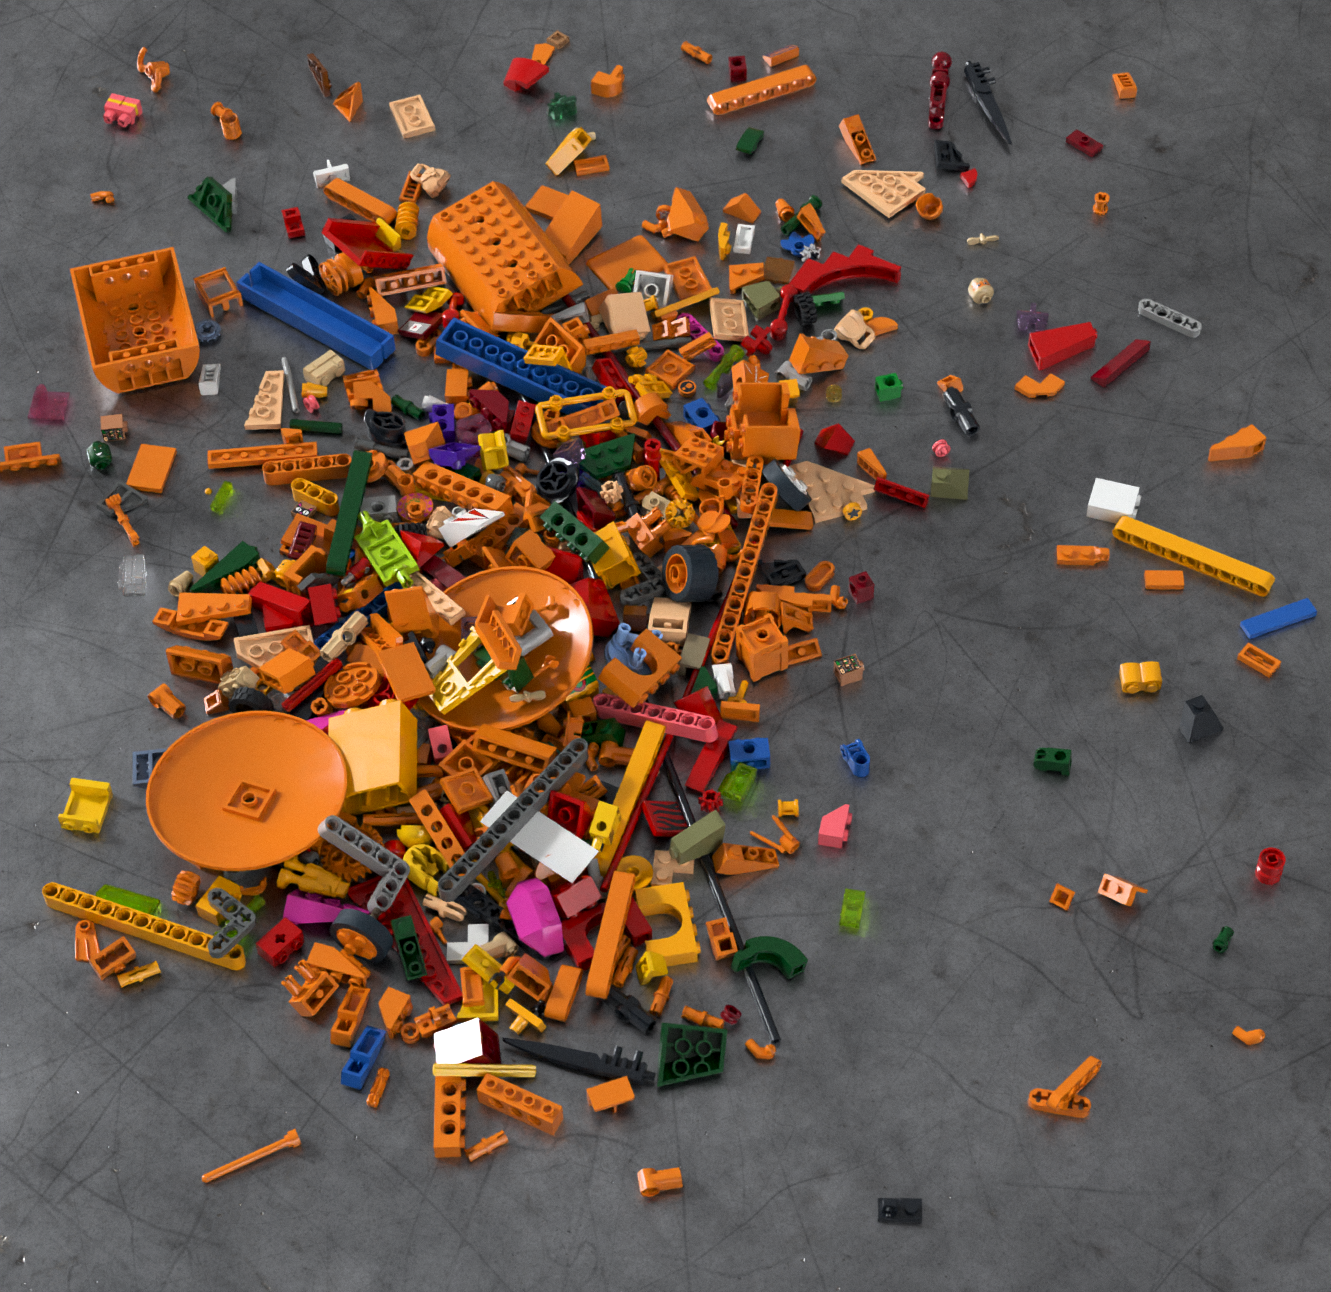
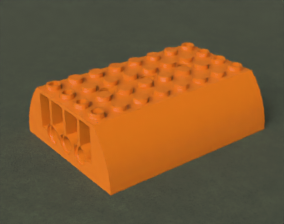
[427,181,583,334]
[70,247,200,394]

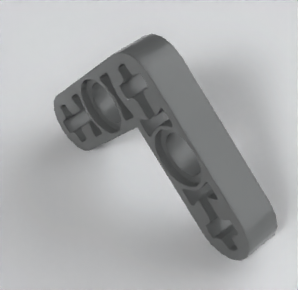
[620,552,666,606]
[207,888,257,959]

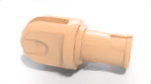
[423,894,467,921]

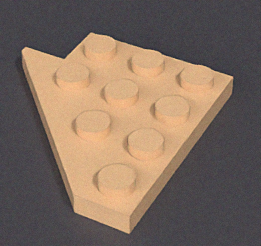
[790,461,875,523]
[234,625,318,691]

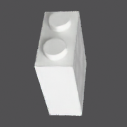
[1086,478,1142,524]

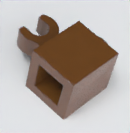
[623,604,650,632]

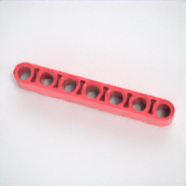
[593,693,718,743]

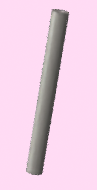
[281,357,300,413]

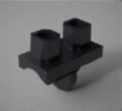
[403,631,436,664]

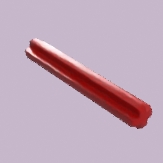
[282,658,343,712]

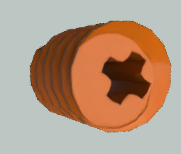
[220,566,262,594]

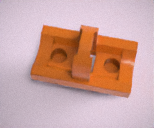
[414,1004,457,1038]

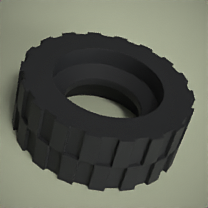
[228,687,274,713]

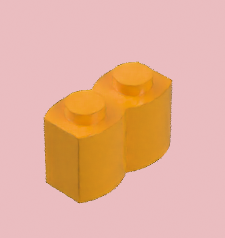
[1119,661,1162,694]

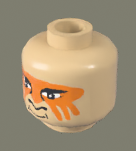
[968,278,994,304]

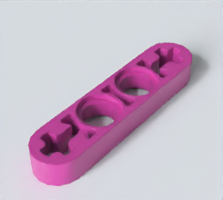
[677,313,724,362]

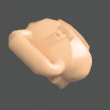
[410,164,451,198]
[834,309,875,349]
[426,506,455,540]

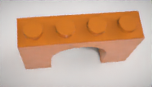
[598,629,682,708]

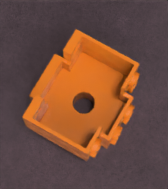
[724,382,800,465]

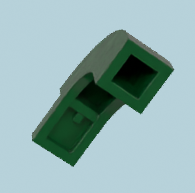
[731,936,808,980]

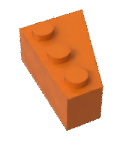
[789,333,849,374]

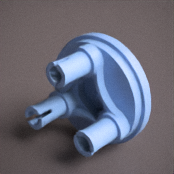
[604,623,663,675]

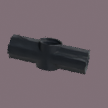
[943,387,980,436]
[599,984,657,1034]

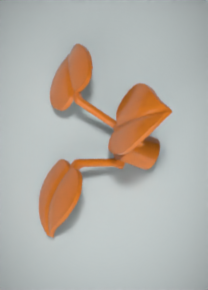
[698,478,778,533]

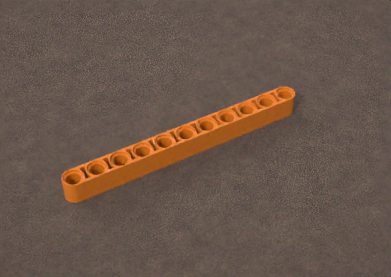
[711,483,777,665]

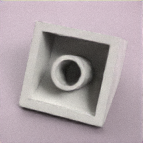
[633,270,674,309]

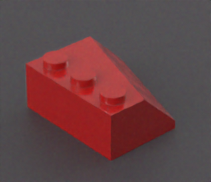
[570,577,620,637]

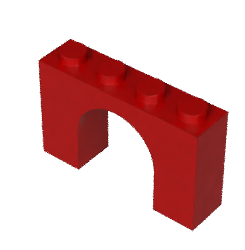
[561,897,653,971]

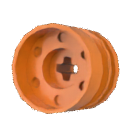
[319,252,364,296]

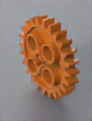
[321,824,385,883]

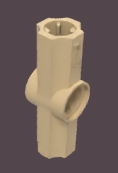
[319,611,368,663]

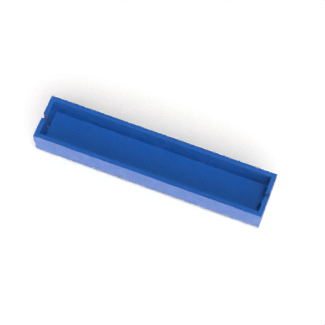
[236,262,396,370]

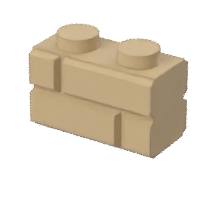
[303,350,345,386]

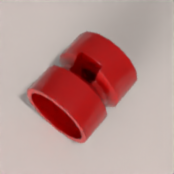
[1255,847,1286,885]

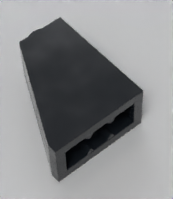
[1179,695,1224,743]

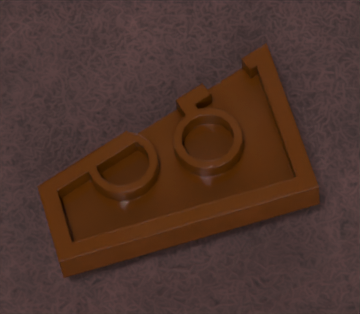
[307,53,332,97]

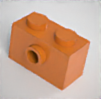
[89,936,136,981]

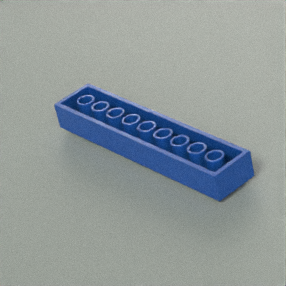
[435,317,607,415]

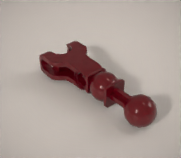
[928,51,952,129]

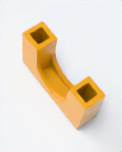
[635,882,701,967]

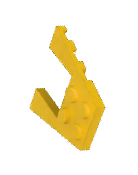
[429,626,507,715]

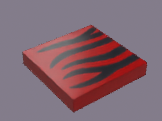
[641,800,688,837]

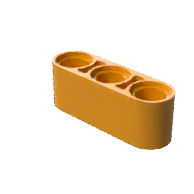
[291,478,340,517]

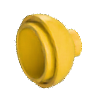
[397,825,437,848]

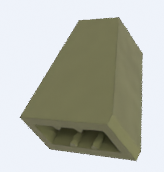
[669,810,726,865]

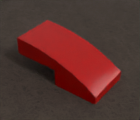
[281,207,305,238]

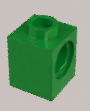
[875,373,903,402]

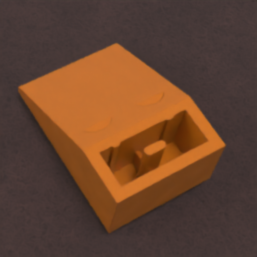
[385,586,439,642]

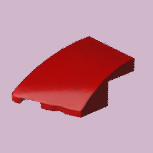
[503,58,549,92]

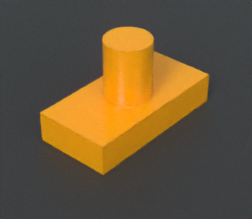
[505,998,547,1035]

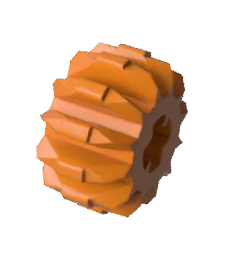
[171,870,201,906]

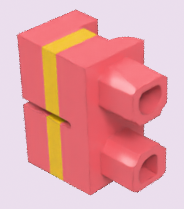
[103,93,143,128]

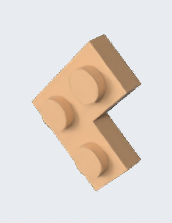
[651,850,695,887]

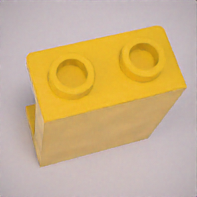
[58,778,113,833]

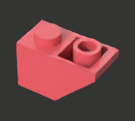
[818,804,853,849]

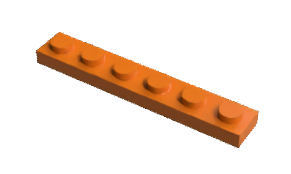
[208,442,318,469]

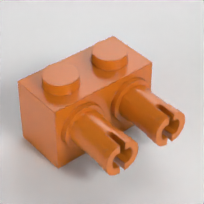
[625,506,672,558]
[281,960,339,1016]

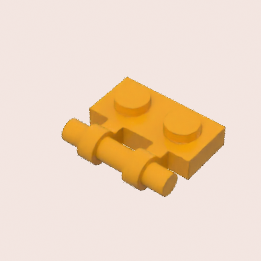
[628,374,673,398]

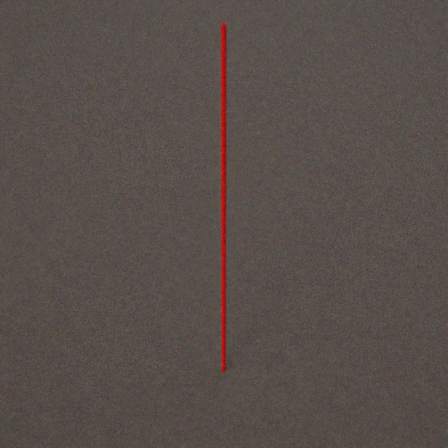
[600,428,804,893]

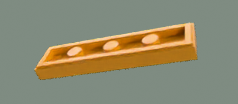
[651,287,720,319]

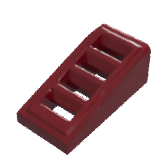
[288,521,317,560]

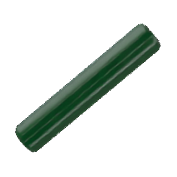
[289,419,343,434]

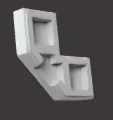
[447,924,489,964]

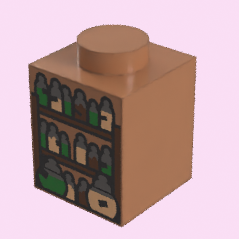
[100,414,128,442]
[833,654,865,686]

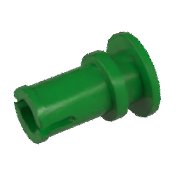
[615,268,636,293]

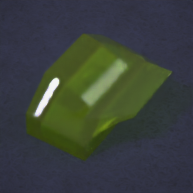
[718,762,757,803]

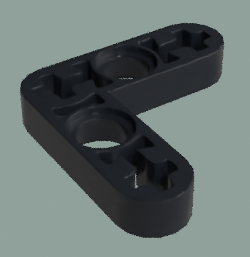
[286,254,326,295]

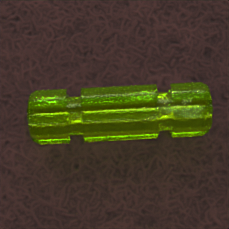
[210,481,233,512]

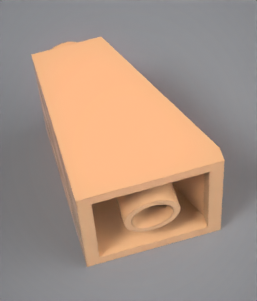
[598,292,650,340]

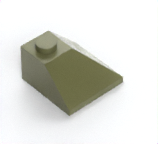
[930,466,969,499]

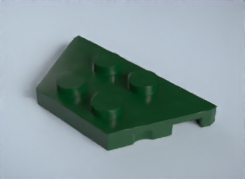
[187,177,232,232]
[568,433,635,480]

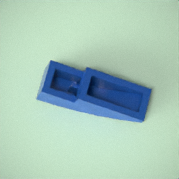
[341,1025,387,1090]

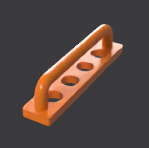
[409,789,465,876]

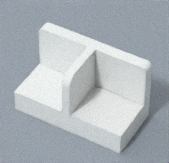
[313,160,350,188]

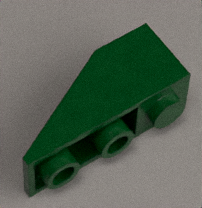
[563,718,626,749]
[390,915,428,981]

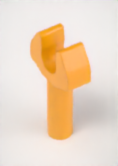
[727,680,749,703]

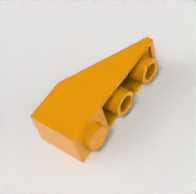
[545,127,592,176]

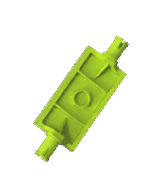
[354,511,419,589]

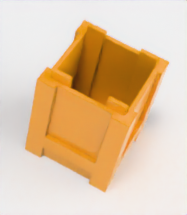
[584,521,641,590]

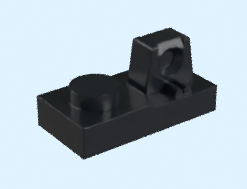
[878,1198,922,1223]

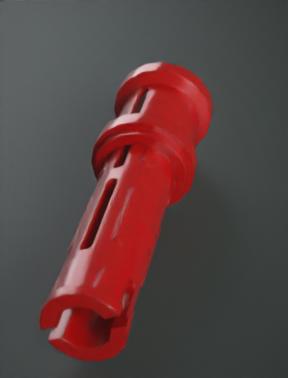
[644,438,662,481]

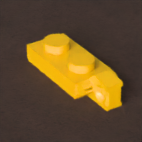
[462,944,515,995]

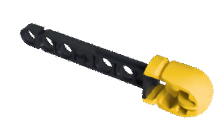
[403,844,551,960]

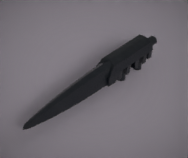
[964,61,1012,144]
[503,1038,656,1084]

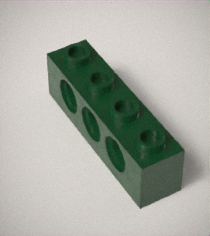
[540,501,610,565]

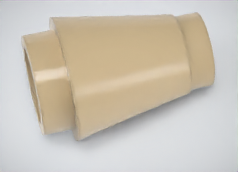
[168,571,193,597]

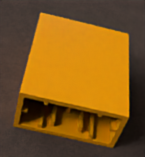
[328,699,417,816]

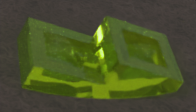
[839,888,866,928]

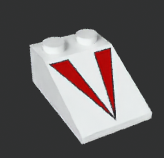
[439,509,505,548]

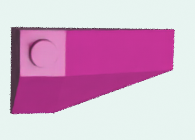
[283,888,370,925]

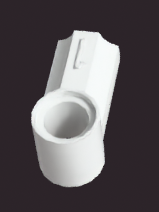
[711,663,736,701]

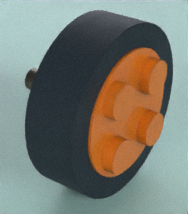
[330,908,393,963]

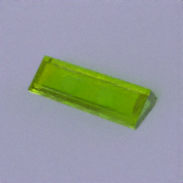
[96,884,160,916]

